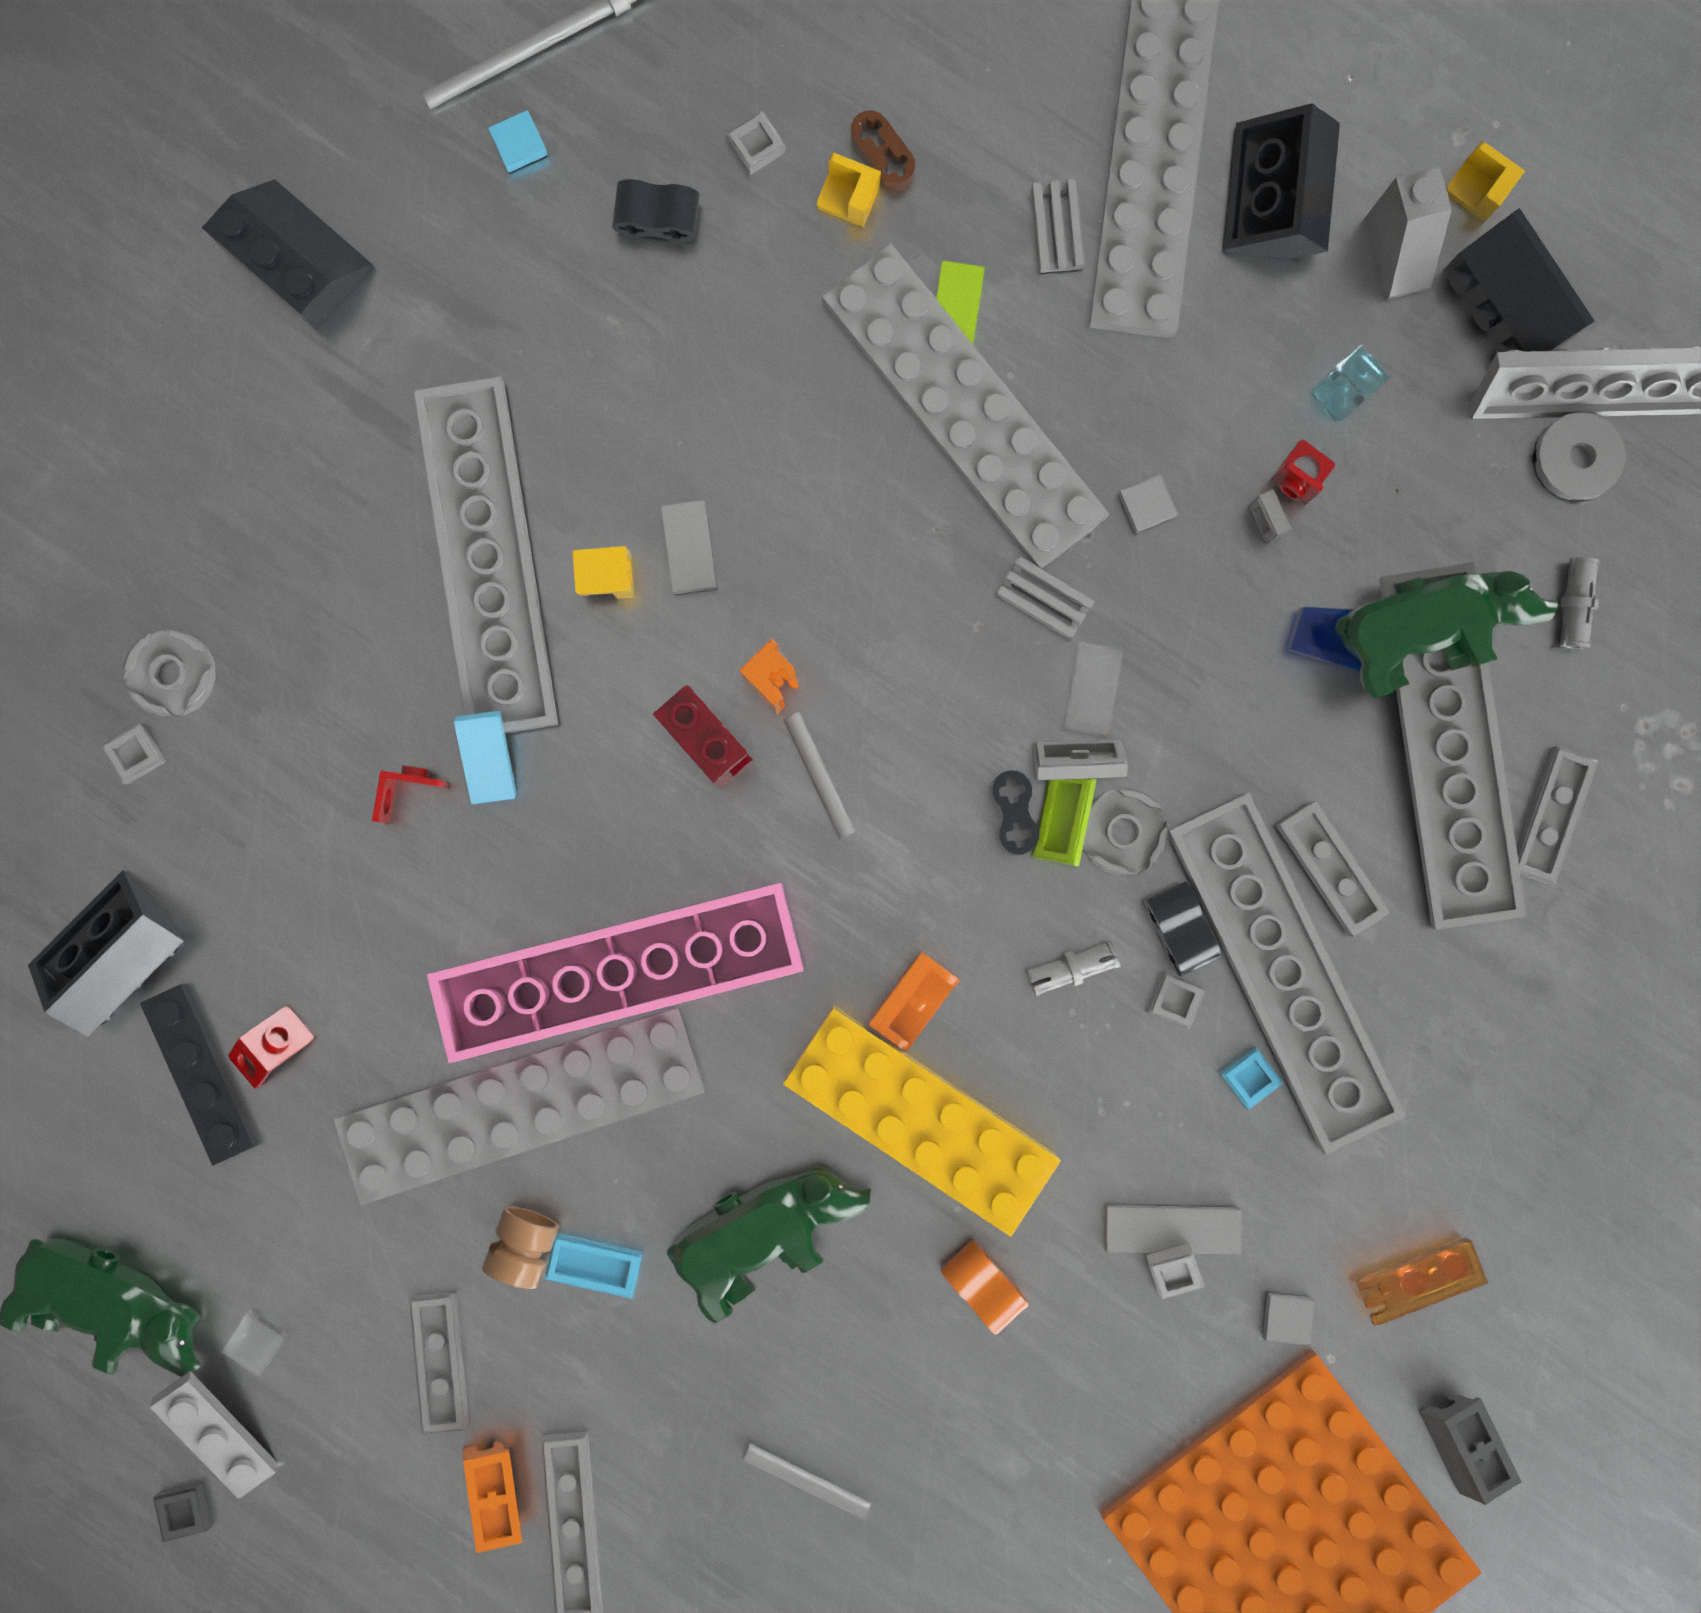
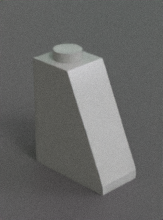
[1365,166,1452,300]

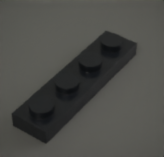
[140,983,259,1166]

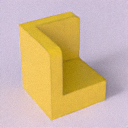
[1446,141,1525,222]
[817,153,881,227]
[572,546,634,599]

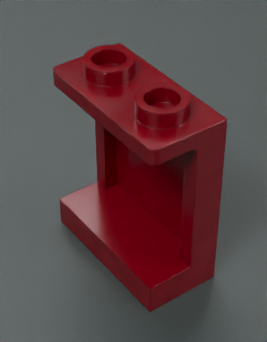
[653,685,754,789]

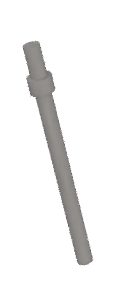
[422,0,637,109]

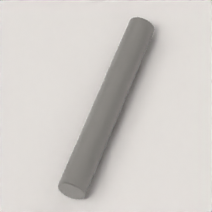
[784,712,855,839]
[742,1443,871,1520]

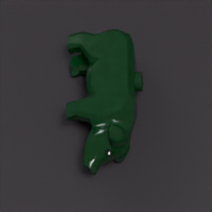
[1335,571,1558,698]
[667,1166,871,1324]
[0,1239,203,1377]

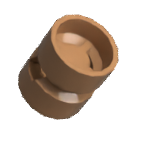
[482,1206,559,1289]

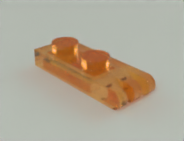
[1356,1237,1488,1325]

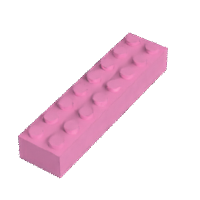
[427,883,804,1063]

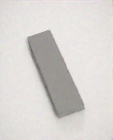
[541,1431,603,1613]

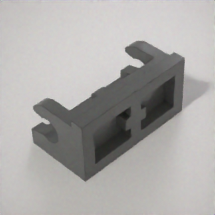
[1420,1395,1521,1505]

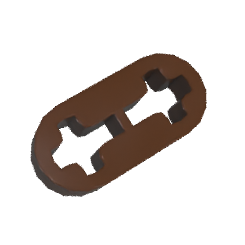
[851,110,915,192]

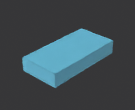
[454,711,517,804]
[544,1233,643,1299]

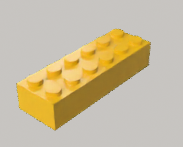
[783,1005,1061,1237]

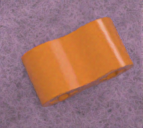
[940,1239,1030,1335]

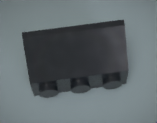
[1224,103,1340,259]
[202,179,374,331]
[1445,208,1595,352]
[28,870,184,1037]

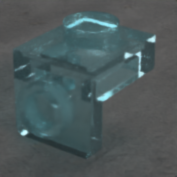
[1311,345,1391,423]

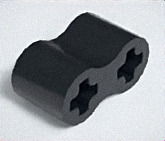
[612,179,700,242]
[989,770,1039,856]
[1144,882,1222,977]

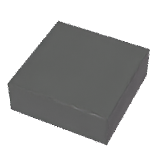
[153,1482,212,1542]

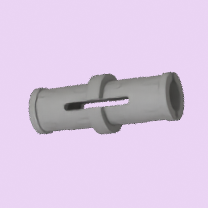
[1560,557,1600,649]
[1026,940,1120,996]

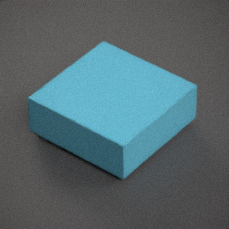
[488,110,548,172]
[1218,1046,1283,1110]

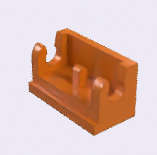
[739,639,798,715]
[868,951,960,1051]
[462,1442,522,1553]

